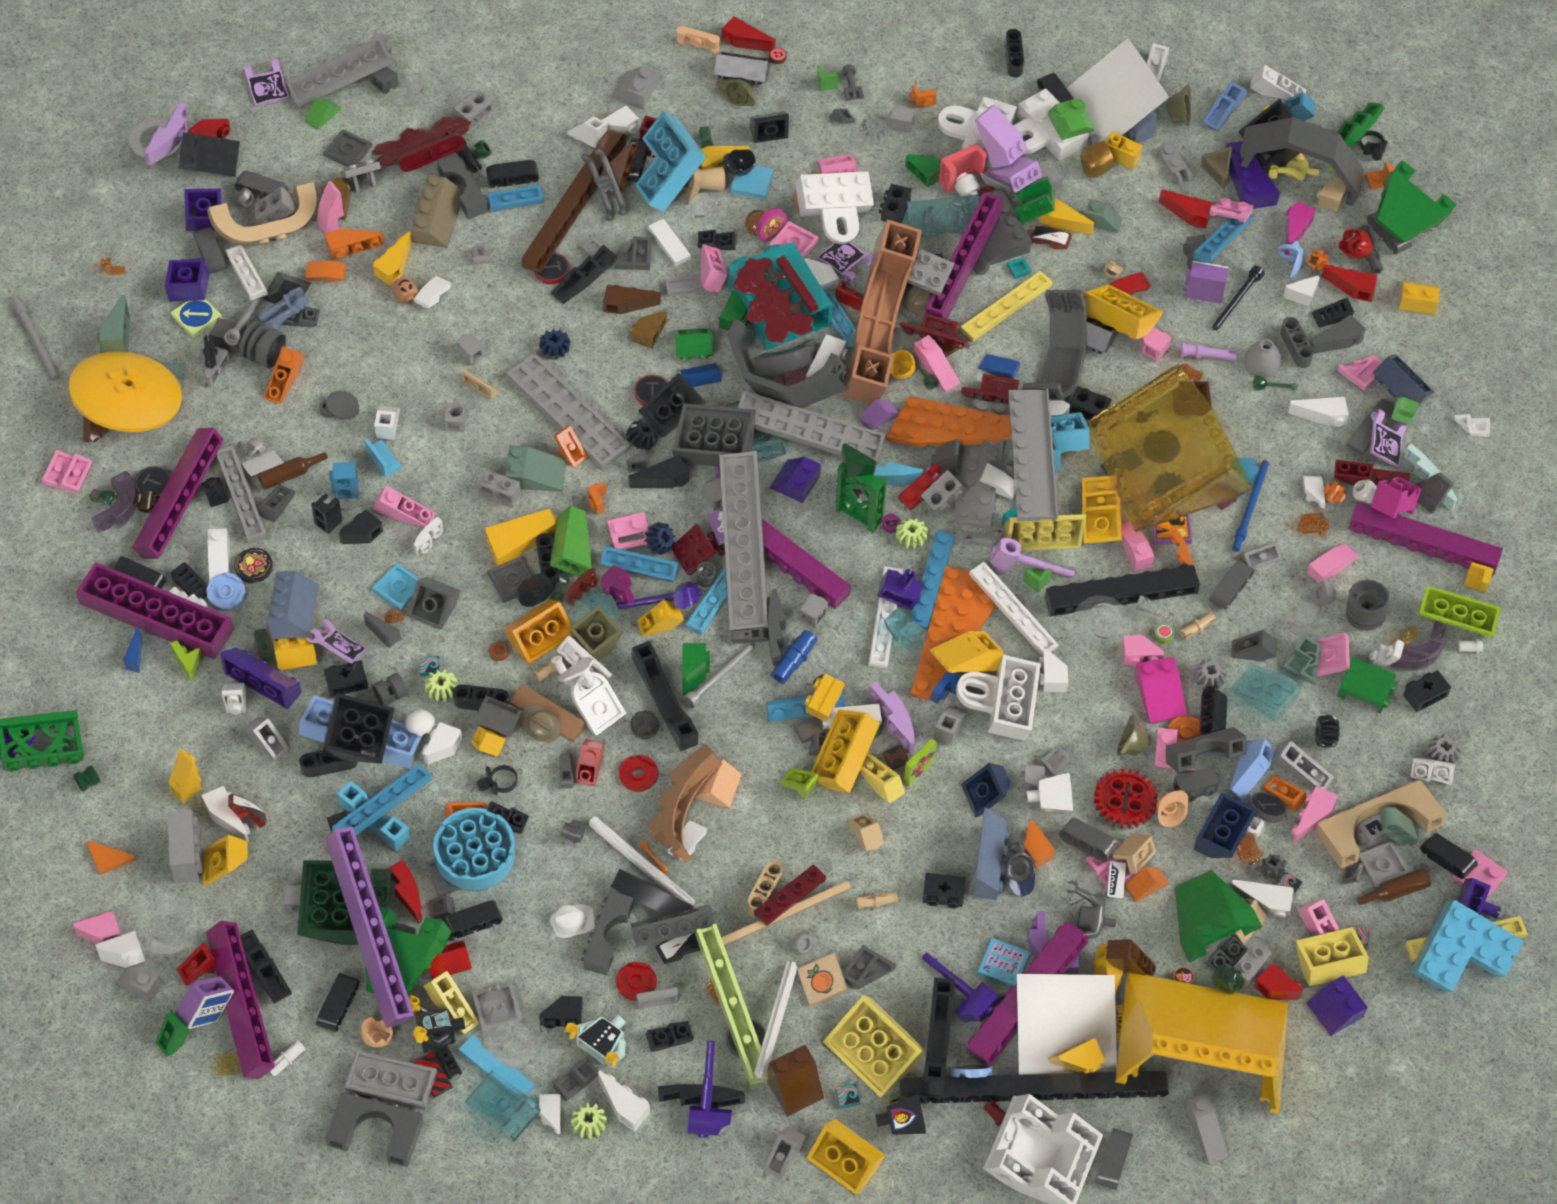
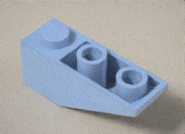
[1229,739,1275,801]

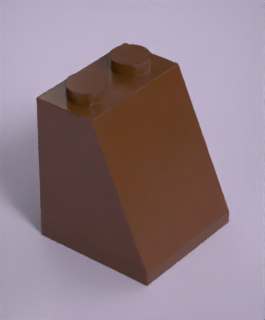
[767,1045,824,1117]

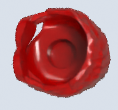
[1339,229,1373,260]

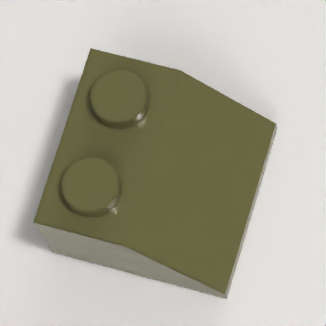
[568,605,623,662]

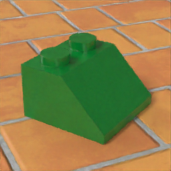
[674,328,713,360]
[682,643,710,696]

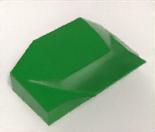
[156,1009,189,1056]

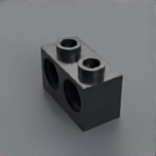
[879,183,912,224]
[1069,386,1112,425]

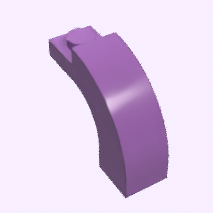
[1028,911,1079,975]

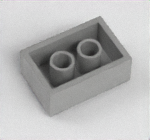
[167,809,203,883]

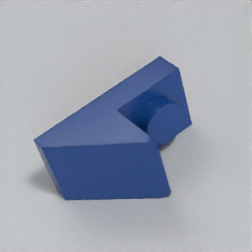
[931,671,960,704]

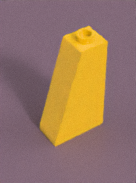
[485,508,557,567]

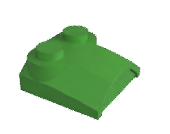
[1048,99,1094,141]

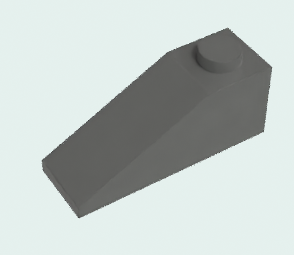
[1310,315,1366,354]

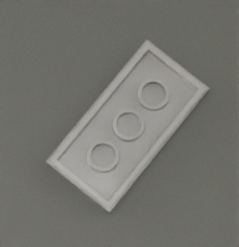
[344,1050,437,1109]

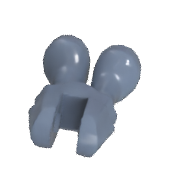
[258,287,309,332]

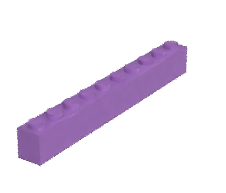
[325,827,414,1028]

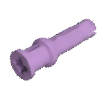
[1180,341,1237,362]

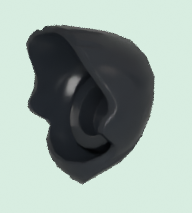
[721,149,756,176]

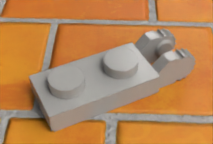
[1157,142,1193,185]

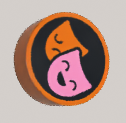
[1173,967,1194,984]

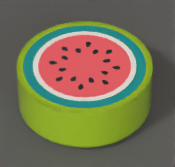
[1154,623,1174,643]

